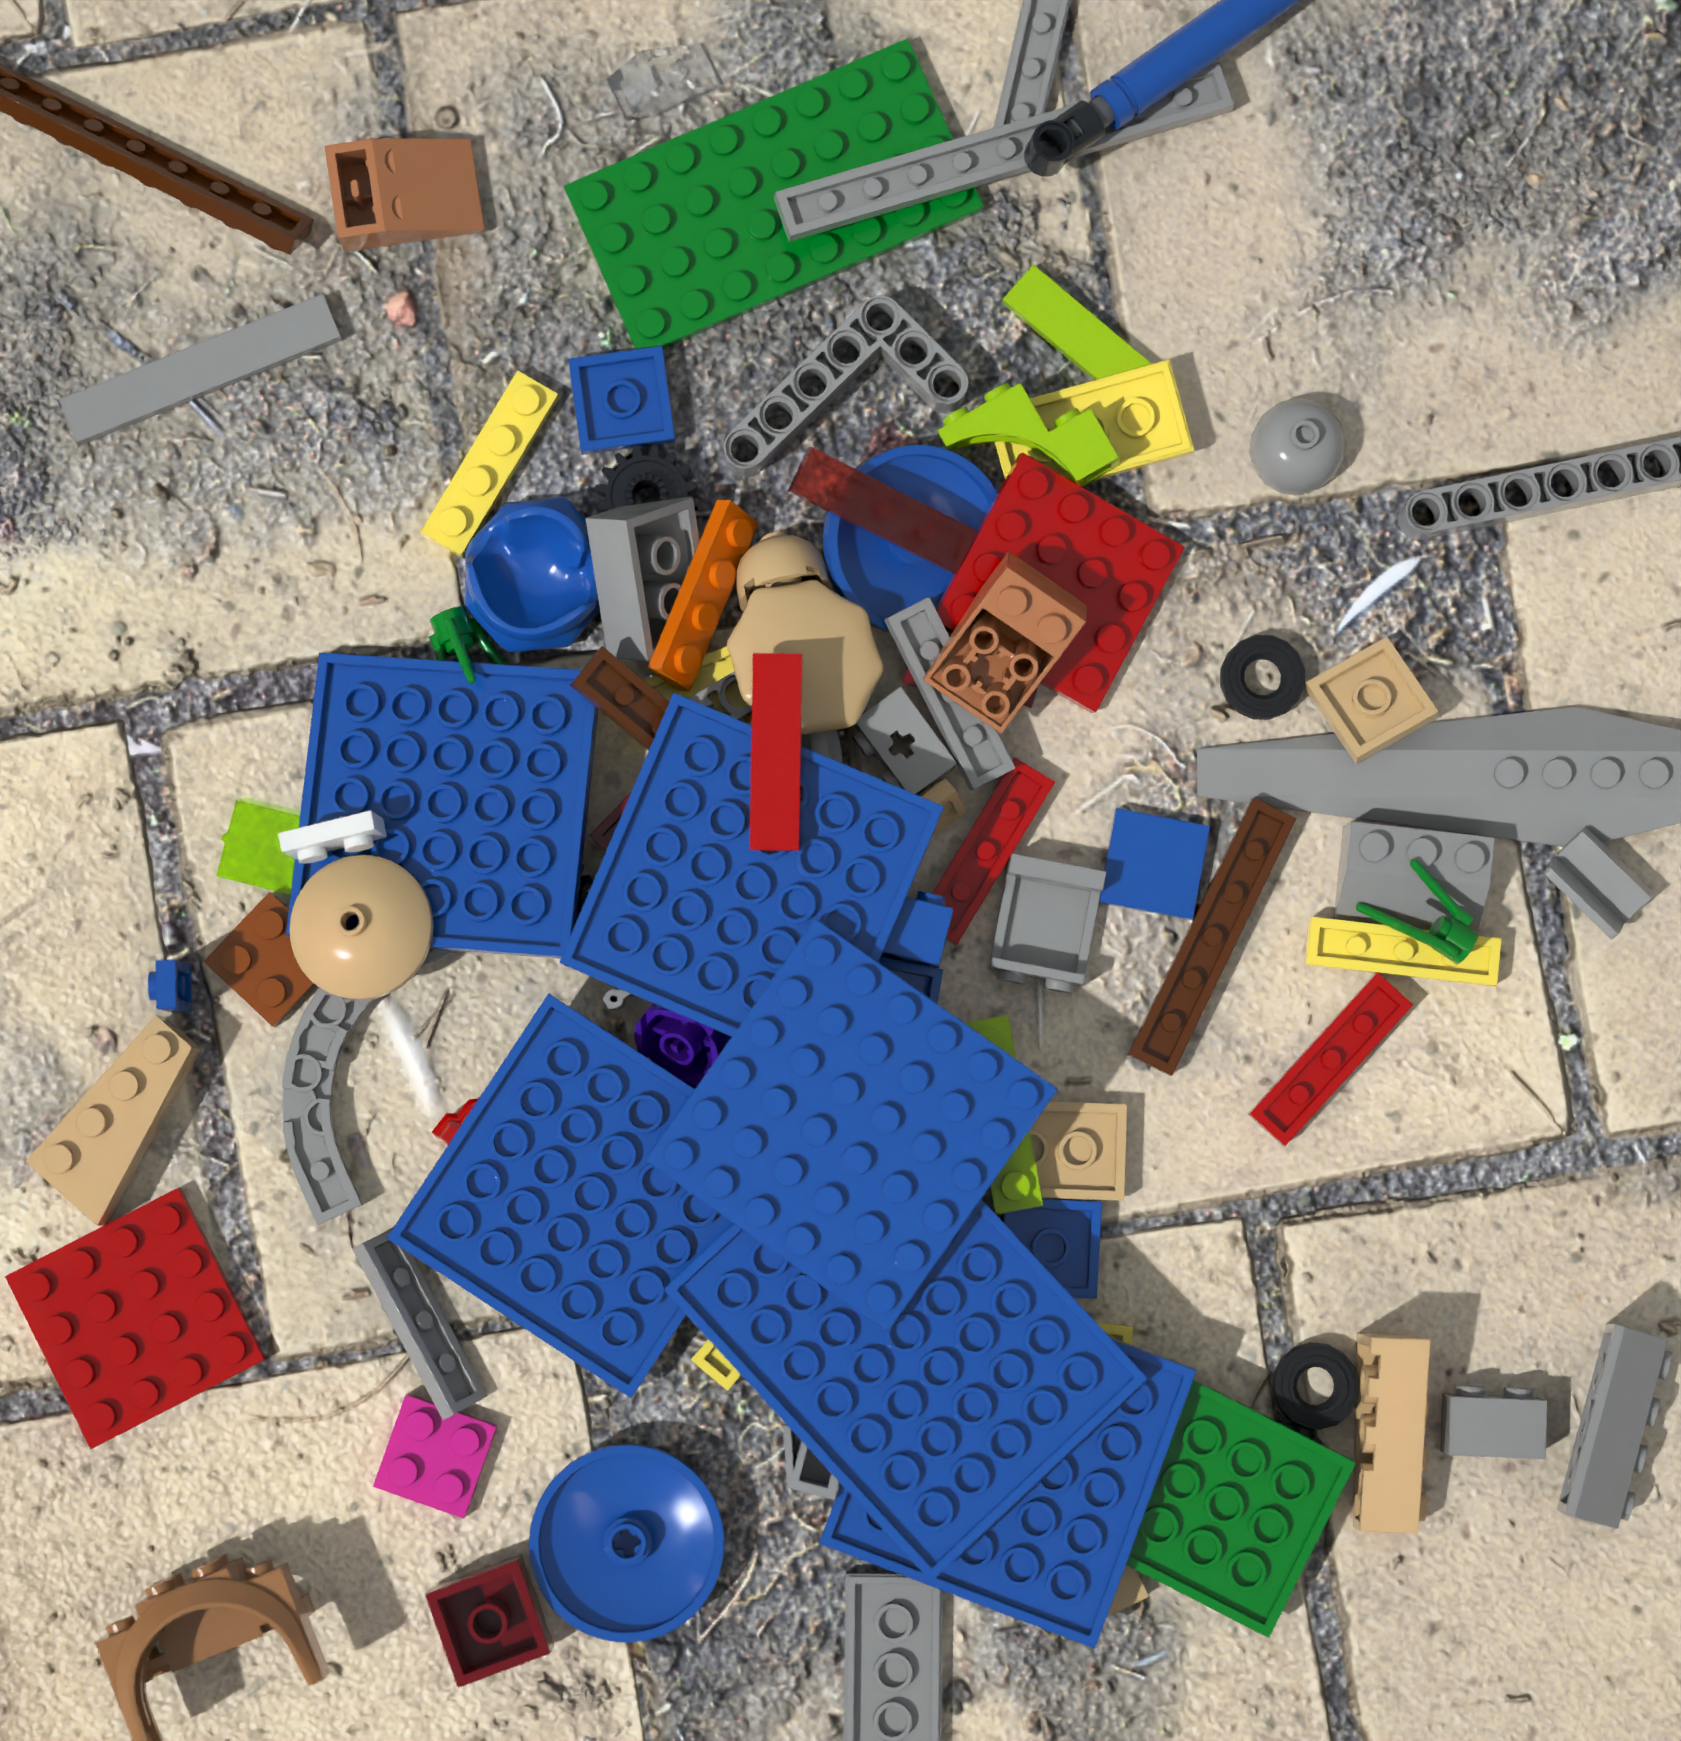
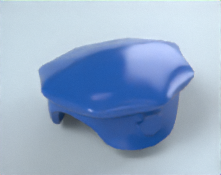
[464,497,600,652]

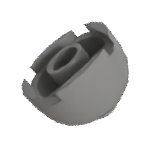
[1249,398,1345,496]

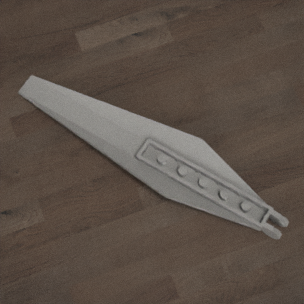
[1197,707,1681,847]

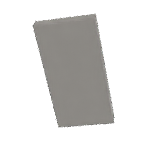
[844,1572,942,1741]

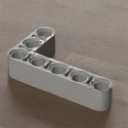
[723,295,969,478]

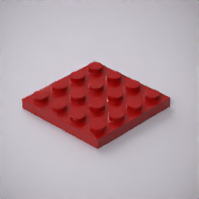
[935,453,1185,713]
[5,1188,267,1450]

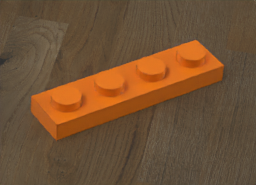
[647,499,759,691]

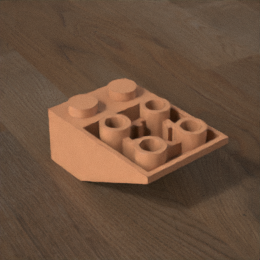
[324,138,485,252]
[923,551,1087,734]

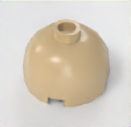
[736,532,833,612]

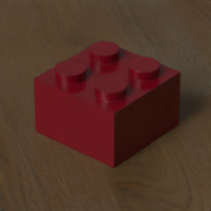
[425,1554,554,1688]

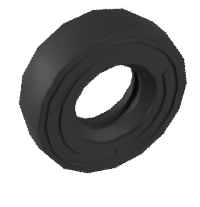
[1220,635,1305,720]
[1272,1342,1359,1430]

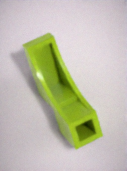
[937,383,1120,487]

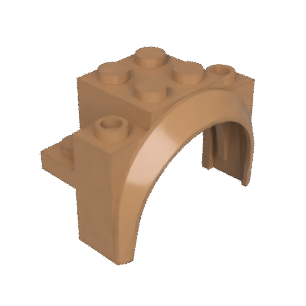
[95,1554,330,1741]

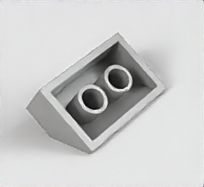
[585,497,714,661]
[1334,821,1495,932]

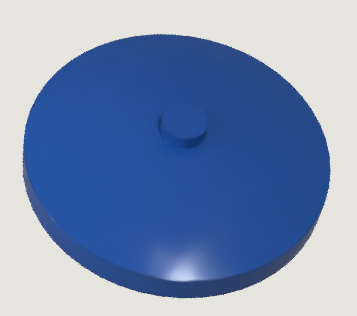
[823,445,998,633]
[529,1444,725,1643]

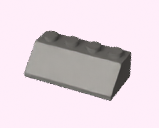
[1557,1324,1673,1529]

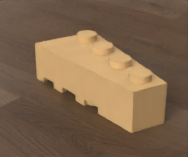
[25,1015,201,1226]
[1353,1333,1430,1533]

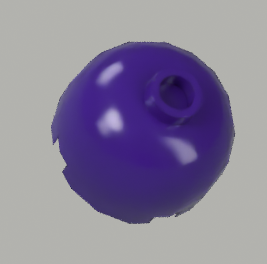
[634,1003,731,1089]

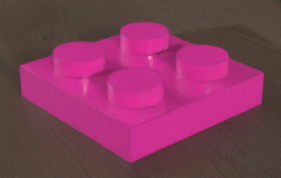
[373,1393,498,1519]

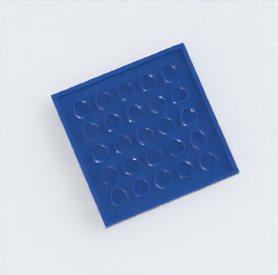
[286,653,599,959]
[559,692,944,1037]
[645,918,1058,1332]
[387,993,734,1398]
[819,1337,1196,1649]

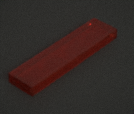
[788,447,978,575]

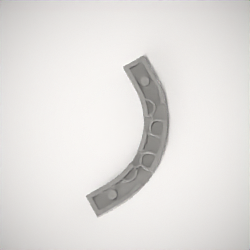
[282,949,458,1225]

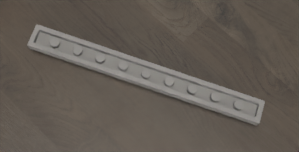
[774,62,1234,242]

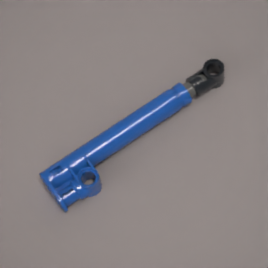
[1024,0,1301,177]

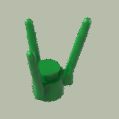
[429,606,507,684]
[1356,859,1478,964]

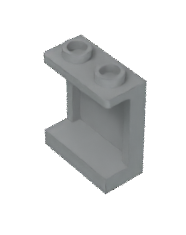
[988,854,1106,994]

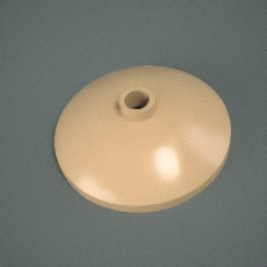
[290,855,433,1000]

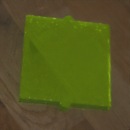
[216,800,300,895]

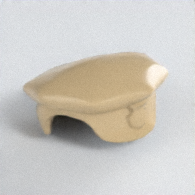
[727,580,883,735]

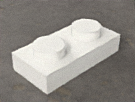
[278,810,387,864]

